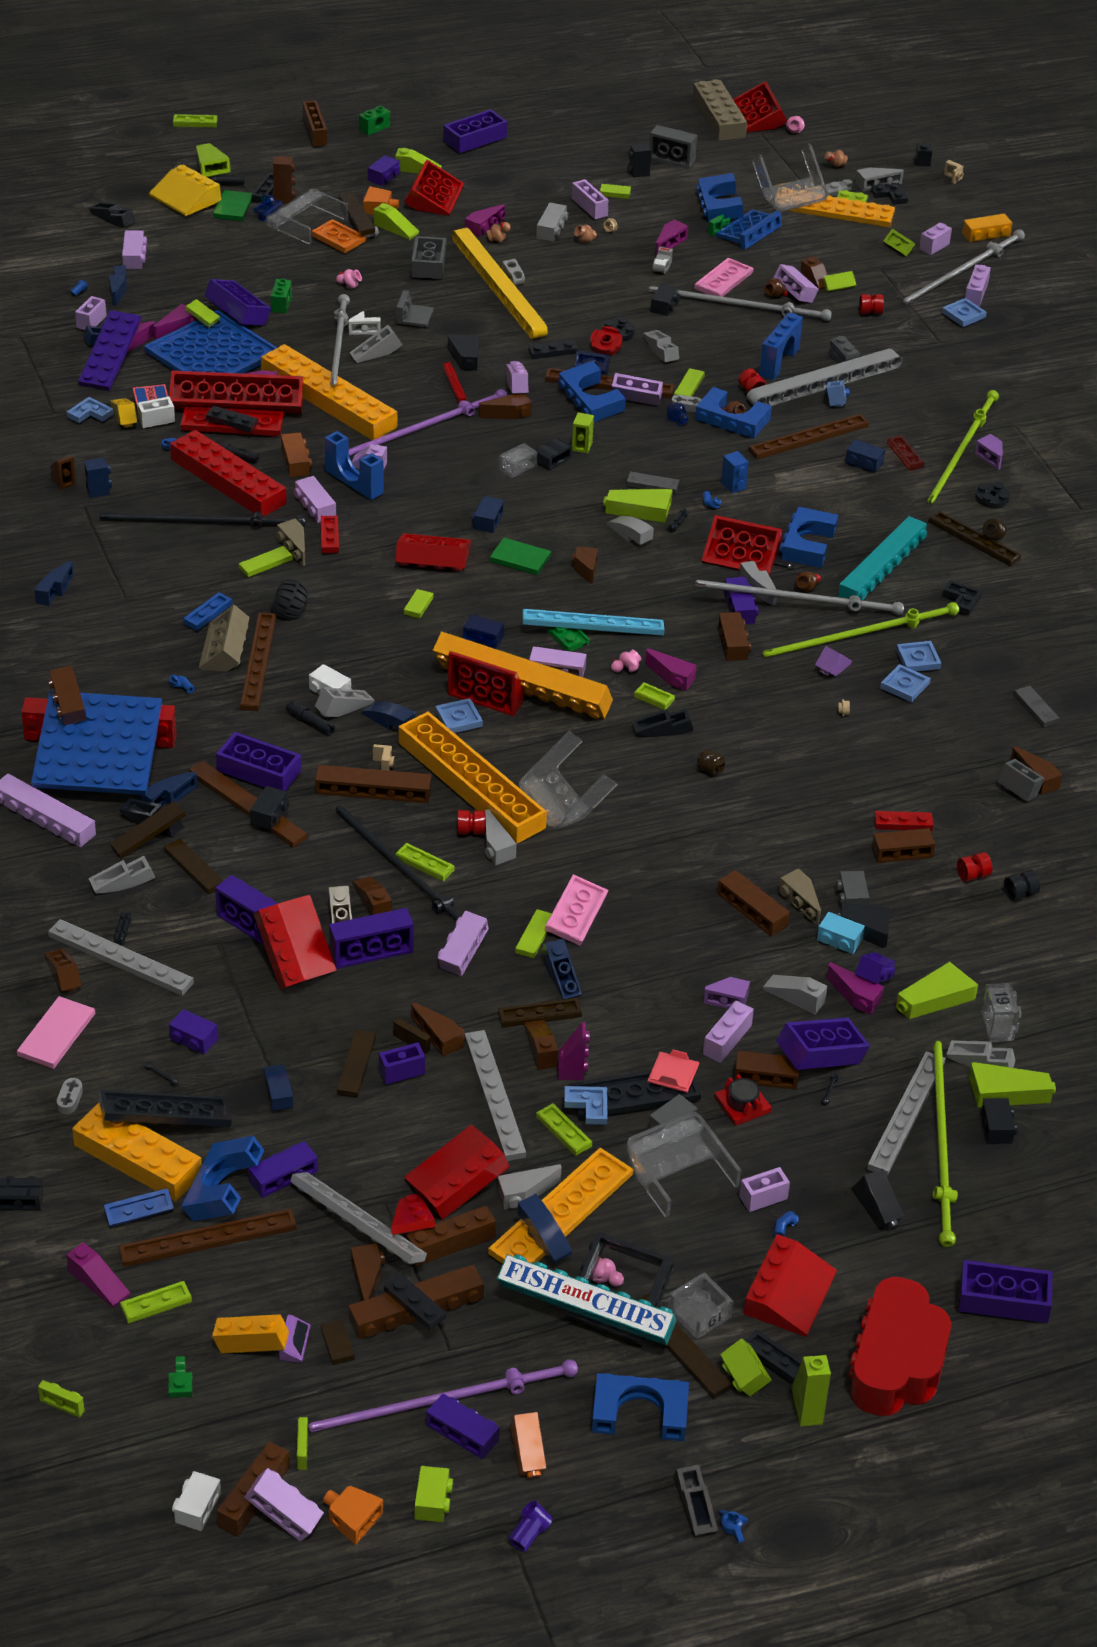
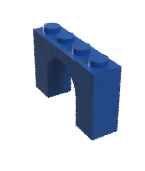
[696,173,744,223]
[759,313,803,380]
[558,361,625,422]
[695,387,772,439]
[325,431,384,500]
[779,507,838,568]
[181,1136,265,1221]
[592,1373,689,1441]

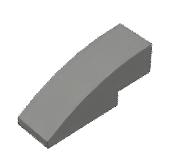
[643,330,679,362]
[607,516,654,545]
[739,561,777,606]
[89,856,156,893]
[946,1040,1016,1068]

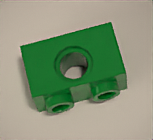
[359,106,390,136]
[271,279,292,314]

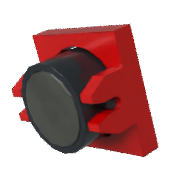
[714,1074,772,1126]

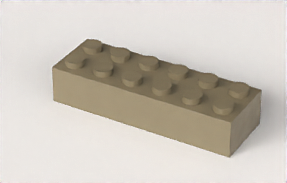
[693,79,747,141]

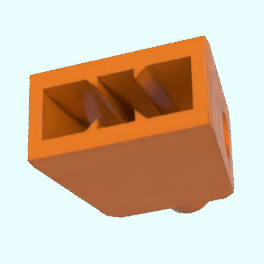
[363,186,399,215]
[323,1486,383,1545]

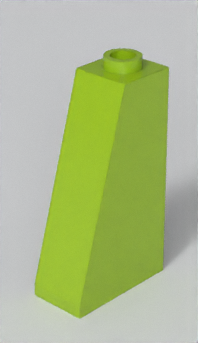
[196,143,231,177]
[603,489,673,523]
[896,962,978,1019]
[969,1062,1056,1108]
[791,1355,831,1426]

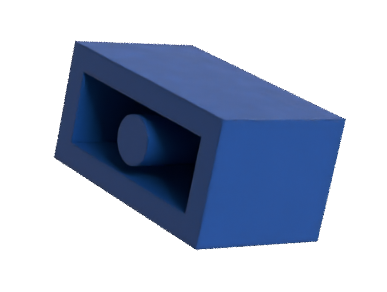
[721,451,749,493]

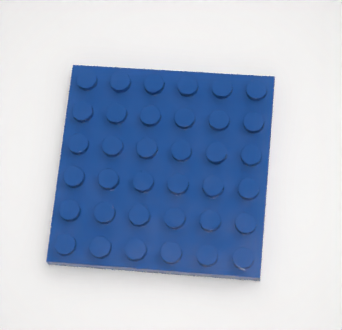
[144,310,277,374]
[31,691,162,795]

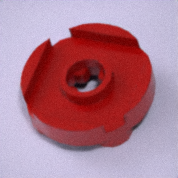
[591,326,622,356]

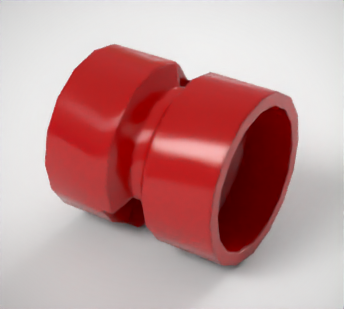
[859,294,884,315]
[738,369,767,393]
[458,810,485,835]
[957,852,993,882]

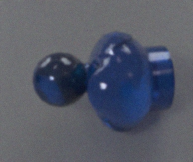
[667,402,688,425]

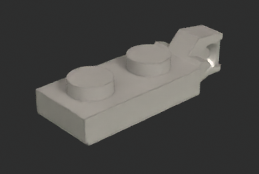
[812,179,853,197]

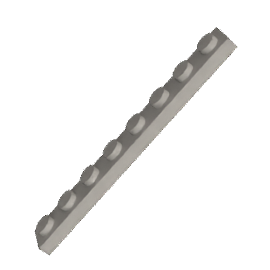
[48,919,194,996]
[465,1030,526,1161]
[867,1051,945,1176]
[290,1172,427,1264]

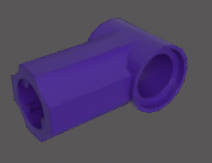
[508,1500,553,1552]

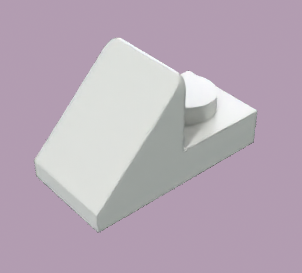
[349,311,381,335]

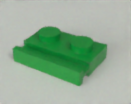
[548,627,590,652]

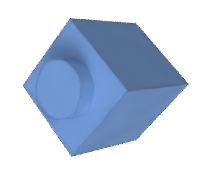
[827,380,847,407]

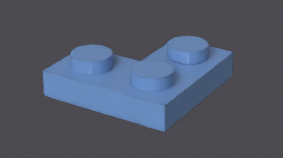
[67,397,114,423]
[564,1086,607,1125]

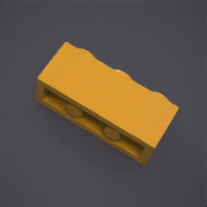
[962,214,1012,242]
[212,1314,289,1353]

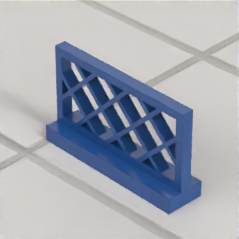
[716,209,782,249]

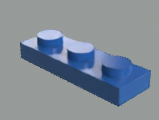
[183,592,233,631]
[103,1188,174,1228]

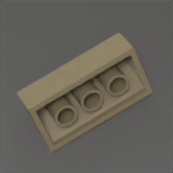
[199,605,249,672]

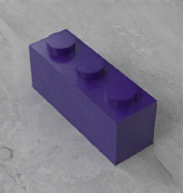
[724,577,759,624]
[248,1141,318,1198]
[426,1393,500,1460]

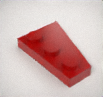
[391,1194,435,1235]

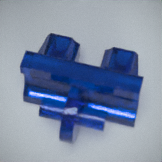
[253,194,282,221]

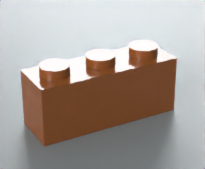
[281,432,312,477]

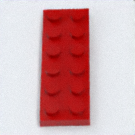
[181,406,284,436]

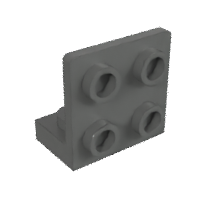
[397,290,434,327]

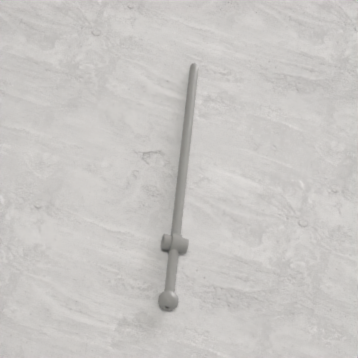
[903,229,1025,304]
[649,286,832,322]
[330,294,350,386]
[695,580,904,616]

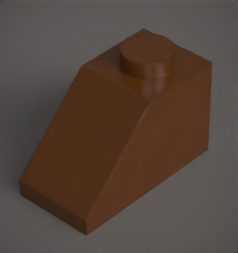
[800,256,827,291]
[50,456,76,490]
[572,546,598,583]

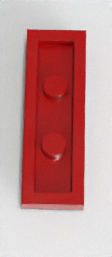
[321,516,339,553]
[874,811,933,831]

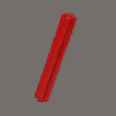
[443,362,467,403]

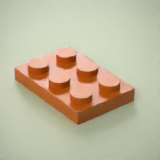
[312,219,366,253]

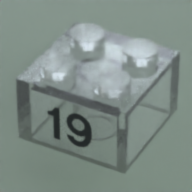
[981,983,1021,1042]
[669,1272,733,1339]

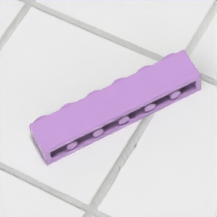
[0,774,96,847]

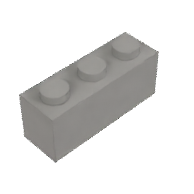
[536,202,569,242]

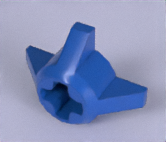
[718,1509,748,1543]

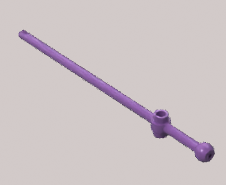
[349,389,507,456]
[308,1359,578,1432]

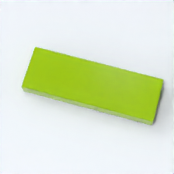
[173,114,218,127]
[674,368,705,396]
[239,546,293,577]
[395,843,454,881]
[515,909,552,958]
[536,1103,592,1156]
[120,1281,192,1324]

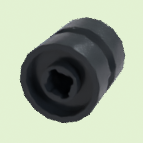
[1003,870,1040,901]

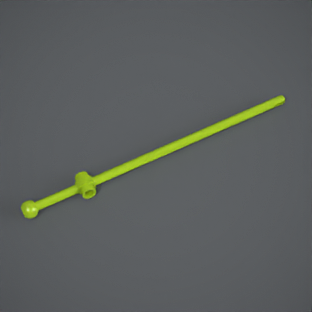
[927,390,999,504]
[762,602,959,657]
[933,1041,958,1247]

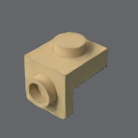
[944,160,964,184]
[373,744,395,771]

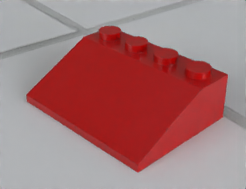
[733,81,787,132]
[404,160,464,216]
[702,515,783,575]
[395,533,471,571]
[448,651,524,716]
[253,895,337,990]
[404,1125,510,1220]
[744,1234,837,1337]

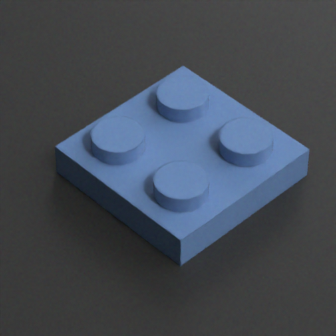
[942,298,987,327]
[896,641,941,671]
[880,664,931,702]
[435,698,483,733]

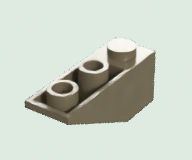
[276,518,305,566]
[779,869,821,925]
[328,886,352,924]

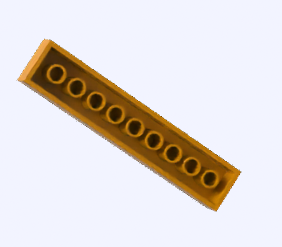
[261,344,397,440]
[433,631,613,719]
[399,712,547,844]

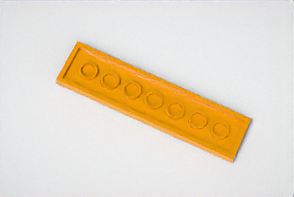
[773,188,895,227]
[488,1148,633,1264]

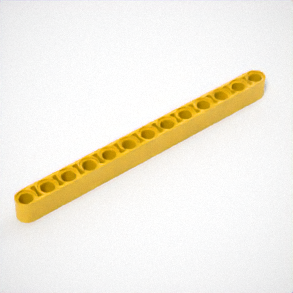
[452,228,548,339]

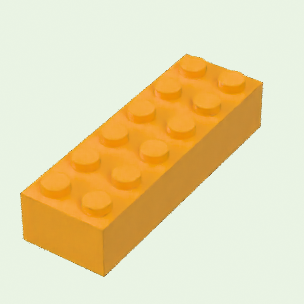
[72,1102,202,1202]

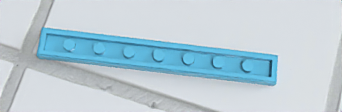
[522,609,665,635]

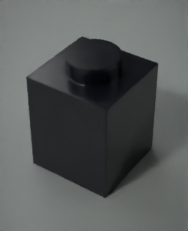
[915,142,932,167]

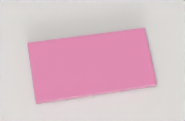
[694,258,754,297]
[544,875,609,946]
[17,996,95,1069]

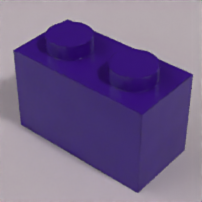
[368,155,400,186]
[855,952,896,984]
[169,1009,218,1054]
[379,1043,425,1084]

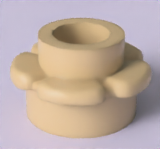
[603,218,617,233]
[839,699,850,717]

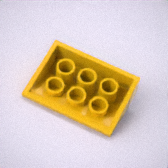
[149,165,221,216]

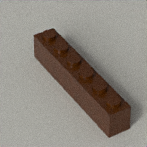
[315,765,432,803]
[349,1264,484,1339]

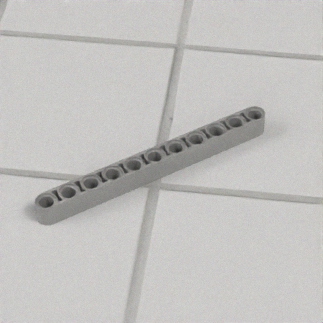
[746,349,902,406]

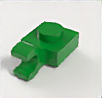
[708,215,730,237]
[168,1356,193,1398]

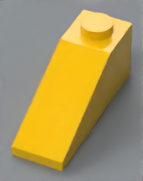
[110,398,137,427]

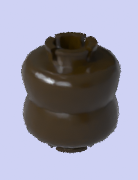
[983,518,1007,540]
[697,749,726,776]

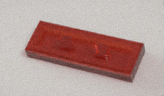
[887,436,925,471]

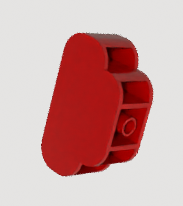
[849,1277,951,1416]

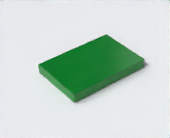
[213,190,252,221]
[490,538,551,575]

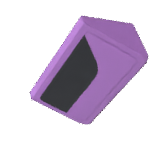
[279,1315,311,1363]

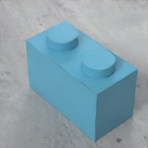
[817,912,865,954]

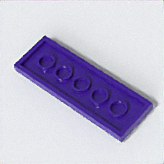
[78,310,141,391]

